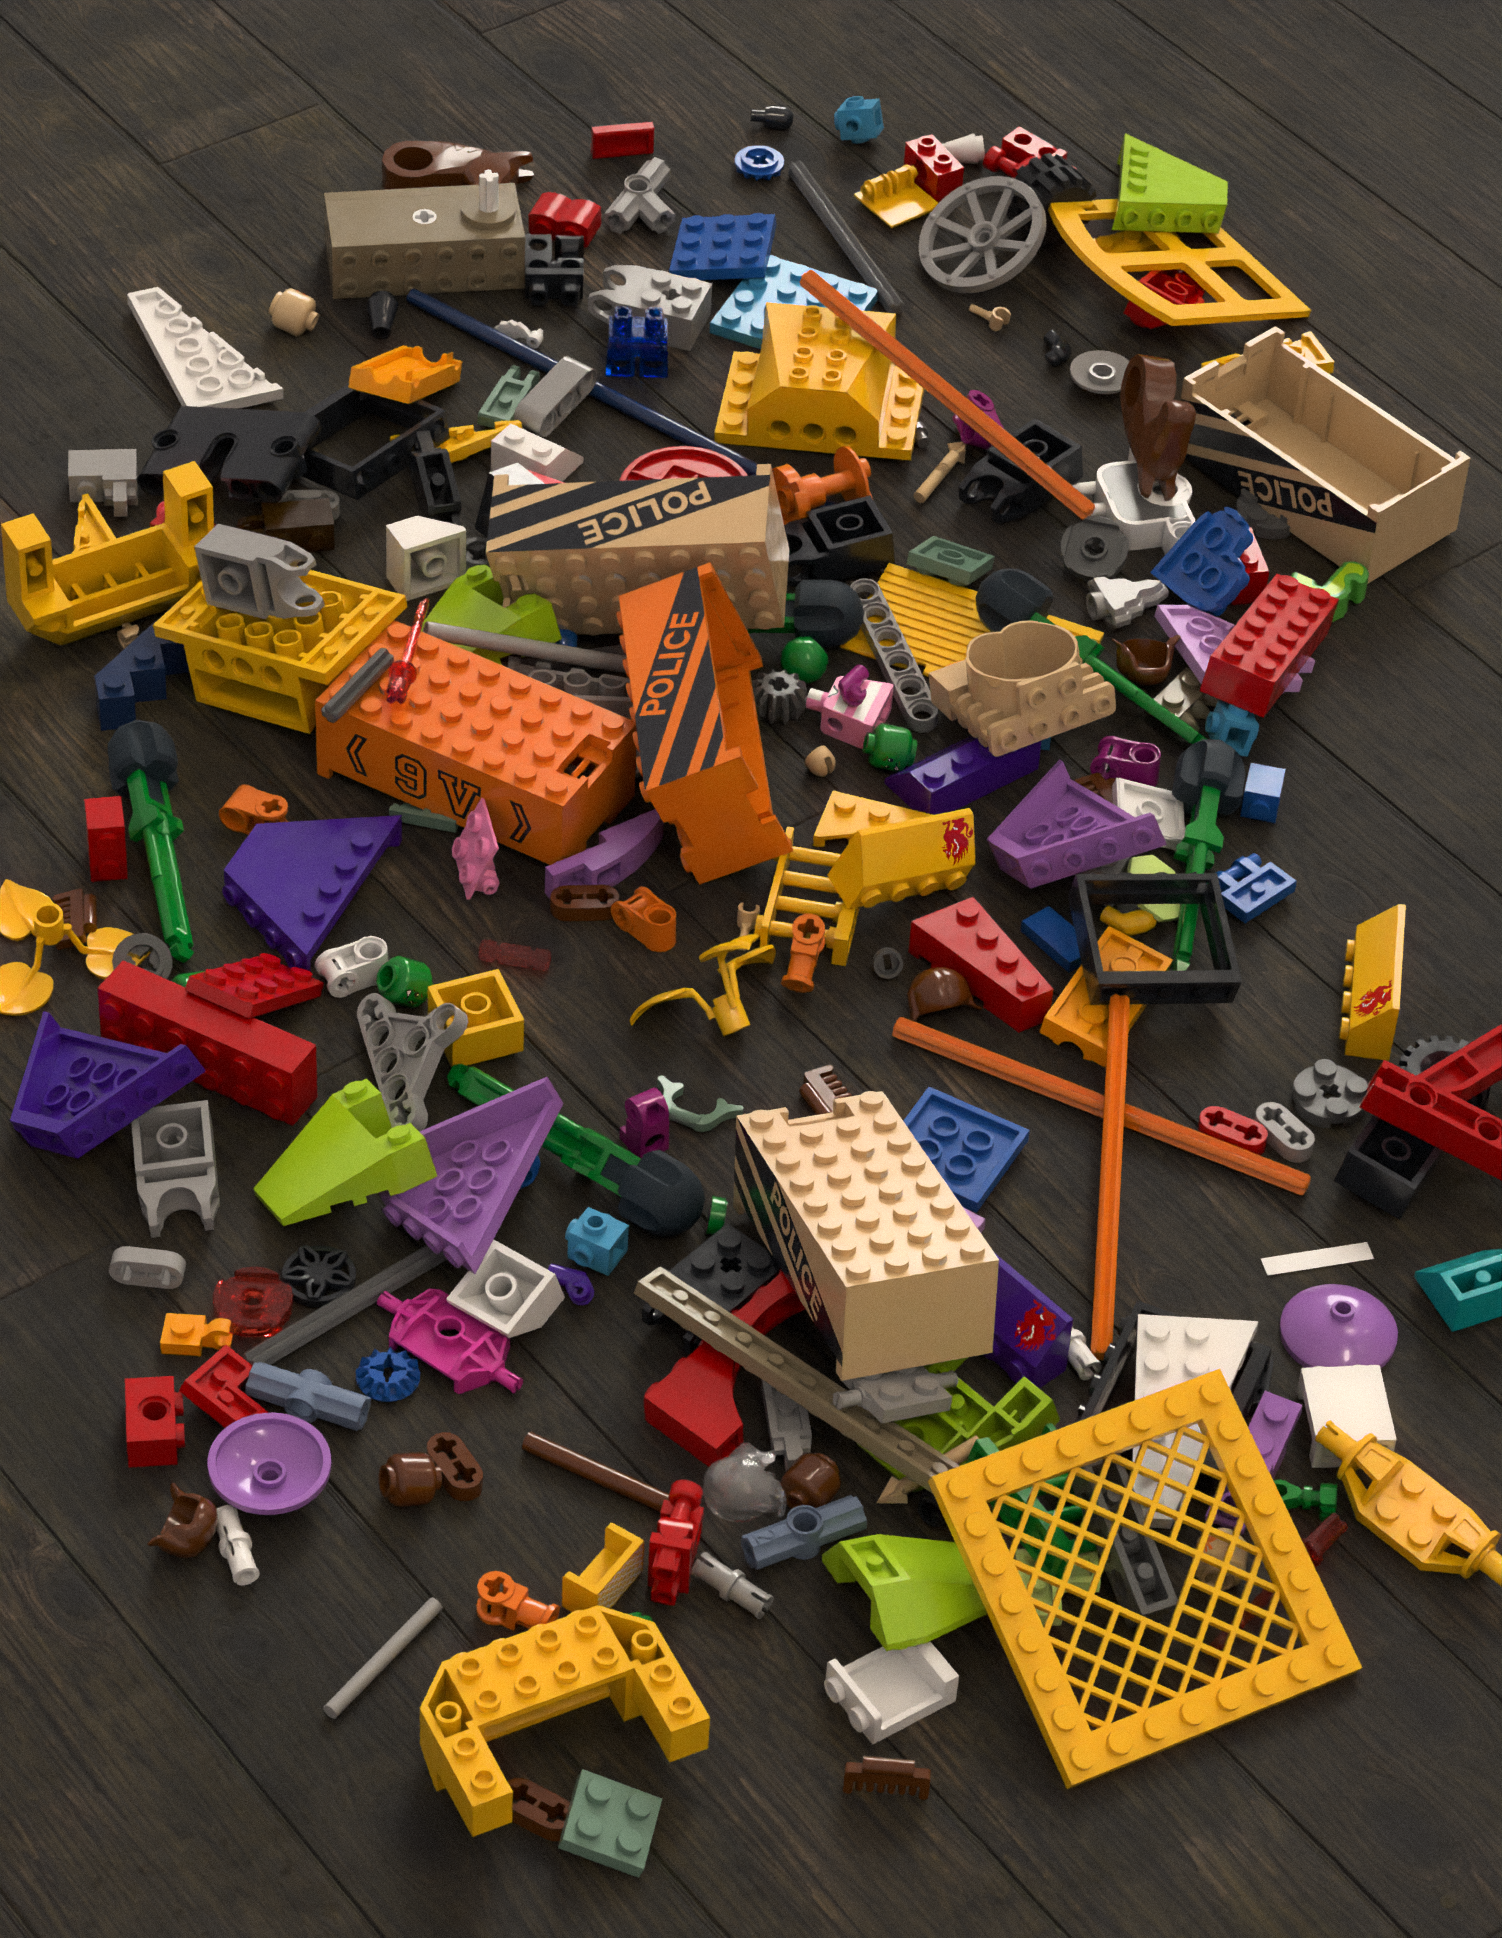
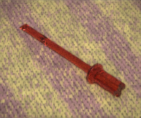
[386,598,429,704]
[1209,1513,1348,1651]

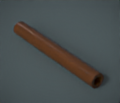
[522,1431,669,1512]

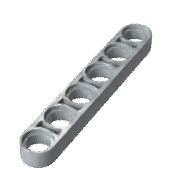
[850,578,938,733]

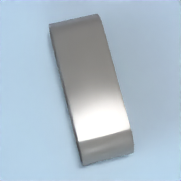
[514,356,597,437]

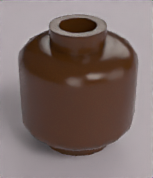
[378,1452,442,1507]
[780,1453,841,1509]

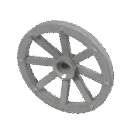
[919,176,1046,293]

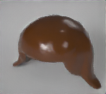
[1112,635,1181,686]
[907,967,982,1021]
[147,1483,218,1558]

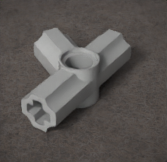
[604,157,675,234]

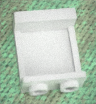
[1297,1365,1397,1468]
[824,1641,959,1744]

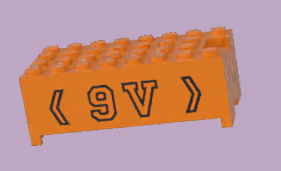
[315,620,637,865]

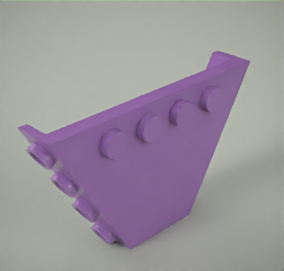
[987,759,1167,889]
[378,1077,564,1274]

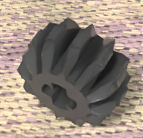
[752,669,807,725]

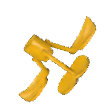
[0,879,151,1016]
[630,933,776,1036]

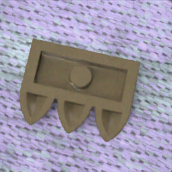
[1148,667,1222,731]

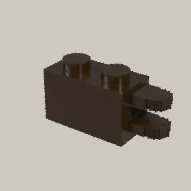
[236,498,335,552]

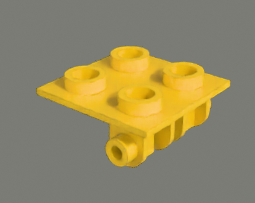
[854,164,938,228]

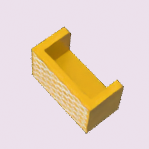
[562,1523,644,1612]

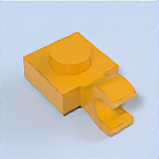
[160,1313,233,1356]

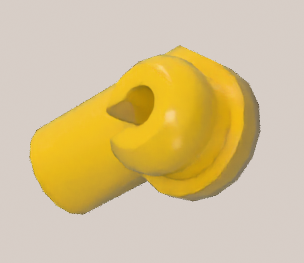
[1100,905,1157,937]

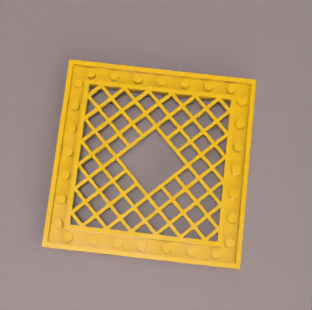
[928,1369,1362,1789]

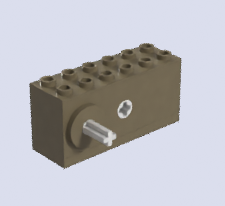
[324,170,525,299]

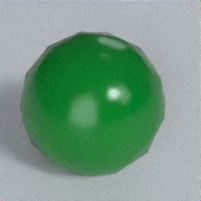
[780,636,828,684]

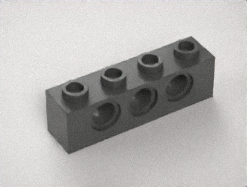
[1072,1453,1178,1629]

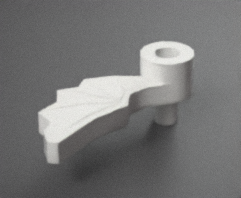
[494,319,544,349]

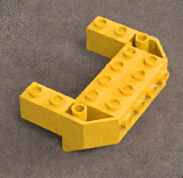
[1,461,214,645]
[420,1605,710,1837]

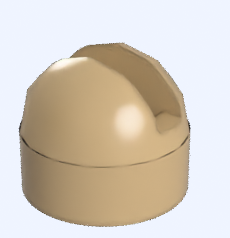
[804,745,836,777]

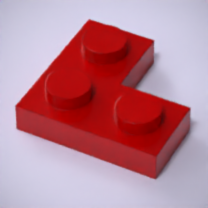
[179,1345,268,1428]

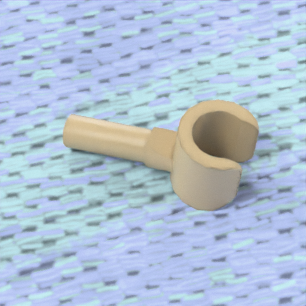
[969,304,1011,331]
[117,622,139,649]
[737,902,760,951]

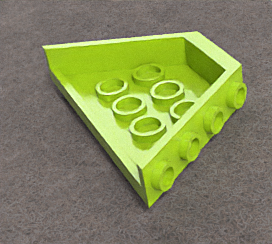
[1112,133,1228,233]

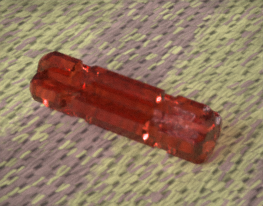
[478,939,551,971]

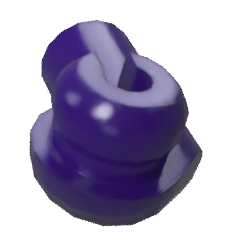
[548,1263,594,1305]

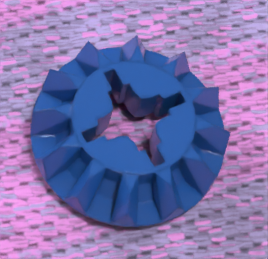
[735,145,784,181]
[356,1346,420,1402]

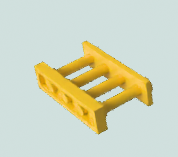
[754,827,860,966]

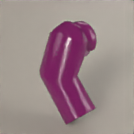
[838,664,869,706]

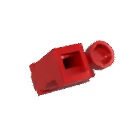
[983,127,1077,178]
[648,1480,704,1606]

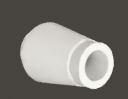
[942,134,985,164]

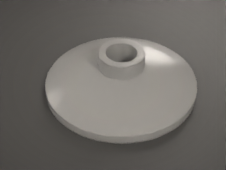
[1070,350,1129,394]

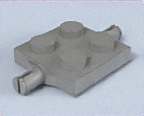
[833,1366,958,1424]

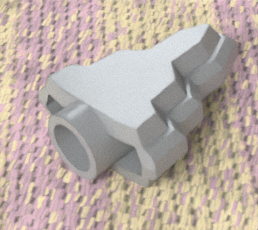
[1086,576,1169,631]

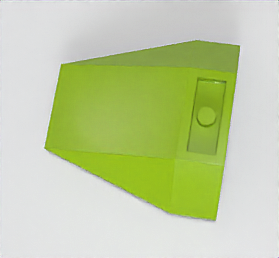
[822,1534,987,1651]

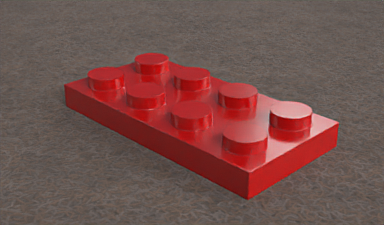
[185,953,324,1019]

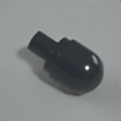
[750,105,794,131]

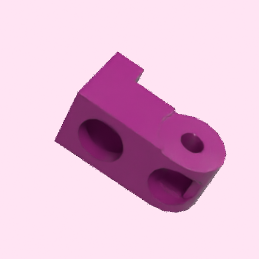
[619,1087,669,1158]

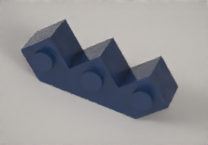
[94,621,190,731]

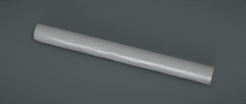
[323,1598,442,1719]

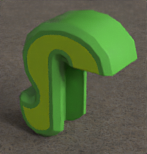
[1291,561,1369,622]

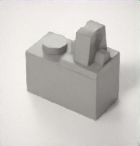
[68,449,138,517]

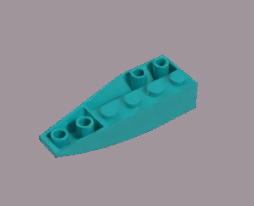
[1414,1249,1502,1332]

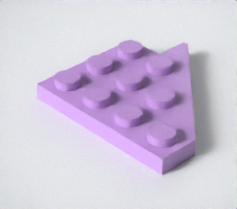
[1154,605,1315,694]

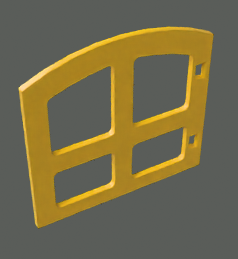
[1048,199,1312,326]

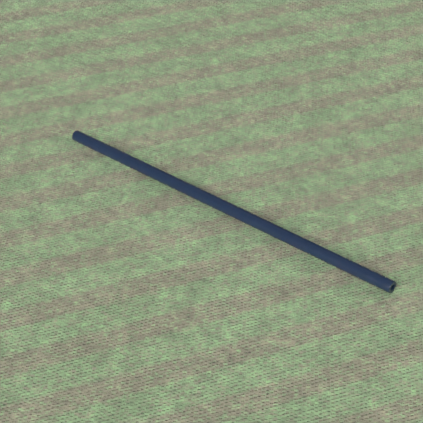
[407,288,837,510]

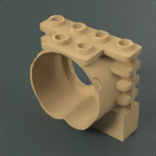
[929,621,1116,757]

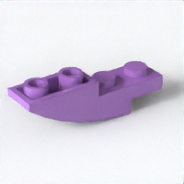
[545,809,664,899]
[1205,1391,1302,1534]

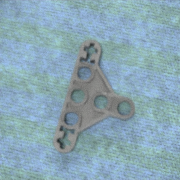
[357,993,468,1132]

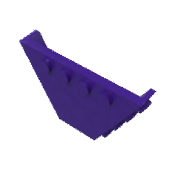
[222,815,402,972]
[10,1011,206,1159]

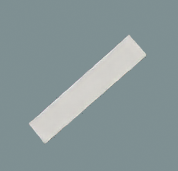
[1261,1242,1374,1275]

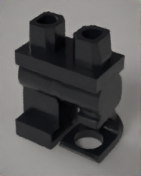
[525,234,584,306]

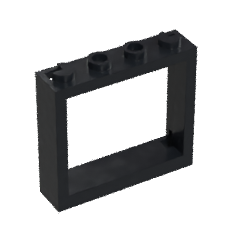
[301,383,450,500]
[1068,872,1242,1005]
[1074,1300,1272,1493]

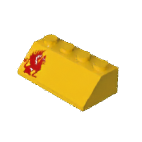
[827,808,975,909]
[1339,904,1406,1061]

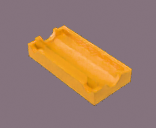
[348,345,463,404]
[1039,926,1173,1067]

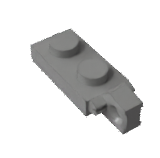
[761,1380,812,1471]

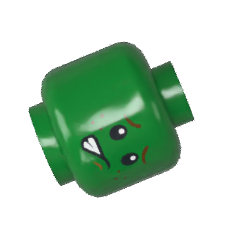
[862,723,917,773]
[376,956,433,1009]

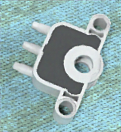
[1072,449,1195,555]

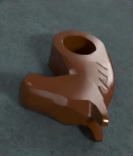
[382,141,533,190]
[1120,354,1196,501]

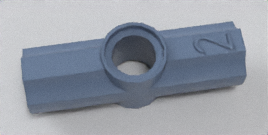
[245,1362,371,1431]
[741,1495,867,1570]

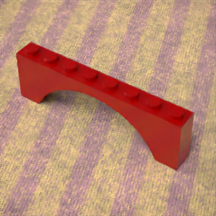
[644,1269,805,1473]

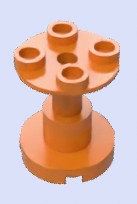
[772,446,873,525]

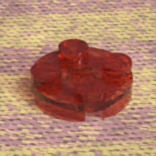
[213,1267,293,1338]

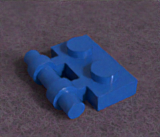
[1206,853,1297,923]

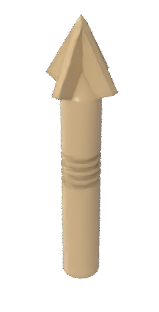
[913,442,967,503]
[876,1435,979,1503]

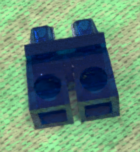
[605,306,668,378]

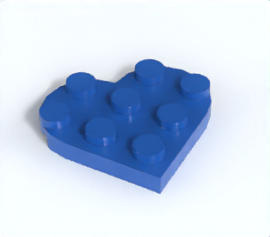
[1150,507,1254,616]

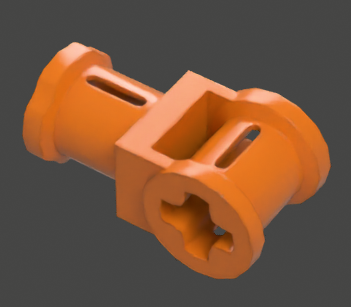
[781,913,825,993]
[476,1571,560,1631]

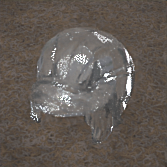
[703,1442,786,1522]

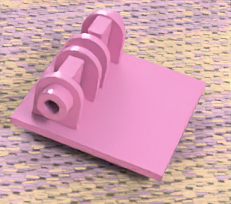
[452,798,499,900]

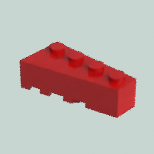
[908,897,1054,1033]

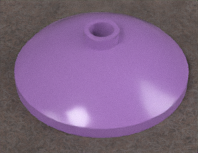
[1279,1284,1398,1369]
[207,1413,331,1515]

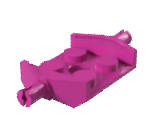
[377,1288,523,1394]

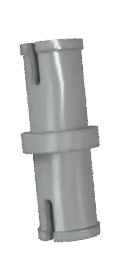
[691,1552,774,1619]

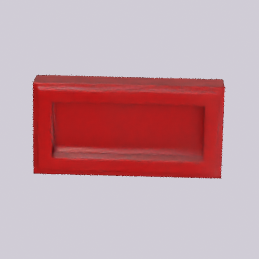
[591,122,654,159]

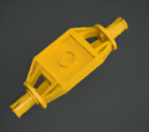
[1315,1420,1502,1587]

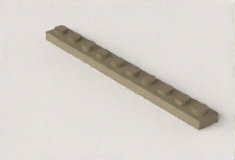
[634,1266,960,1493]

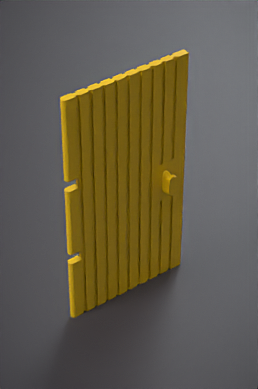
[840,563,1104,677]

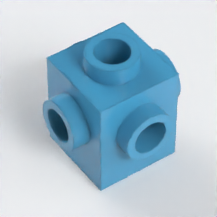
[834,96,884,143]
[1205,700,1259,757]
[565,1207,629,1276]

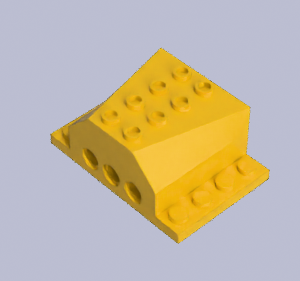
[715,302,925,461]
[153,566,407,734]

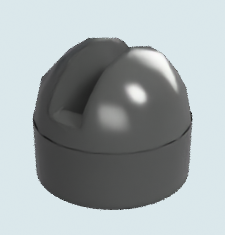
[873,947,903,979]

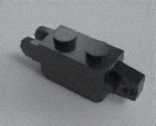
[409,430,462,526]

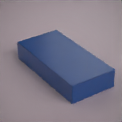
[1021,906,1082,973]

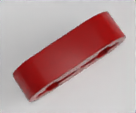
[1197,1106,1268,1155]

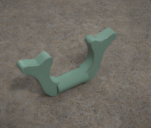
[657,1076,743,1132]

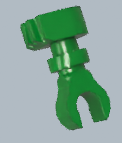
[1273,1479,1338,1523]

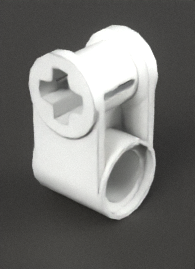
[315,936,388,998]

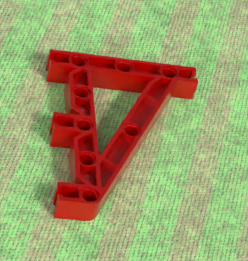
[1359,1024,1502,1180]

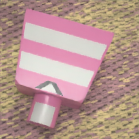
[806,676,894,749]

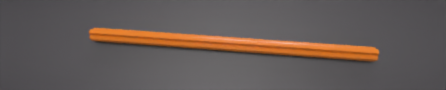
[799,270,1095,520]
[1091,994,1130,1361]
[893,1017,1311,1196]

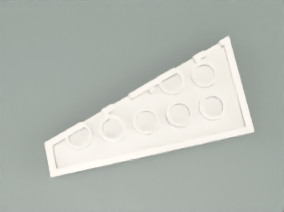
[127,287,283,409]
[1132,1314,1258,1529]

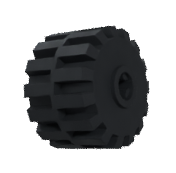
[1006,153,1096,248]

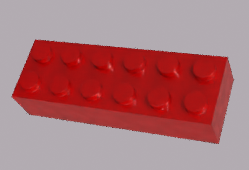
[1199,574,1339,718]
[98,960,317,1126]

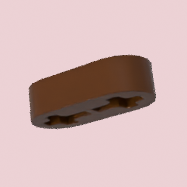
[550,885,620,921]
[427,1432,483,1501]
[507,1778,570,1841]

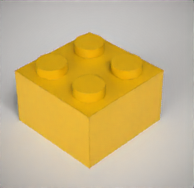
[428,969,524,1067]

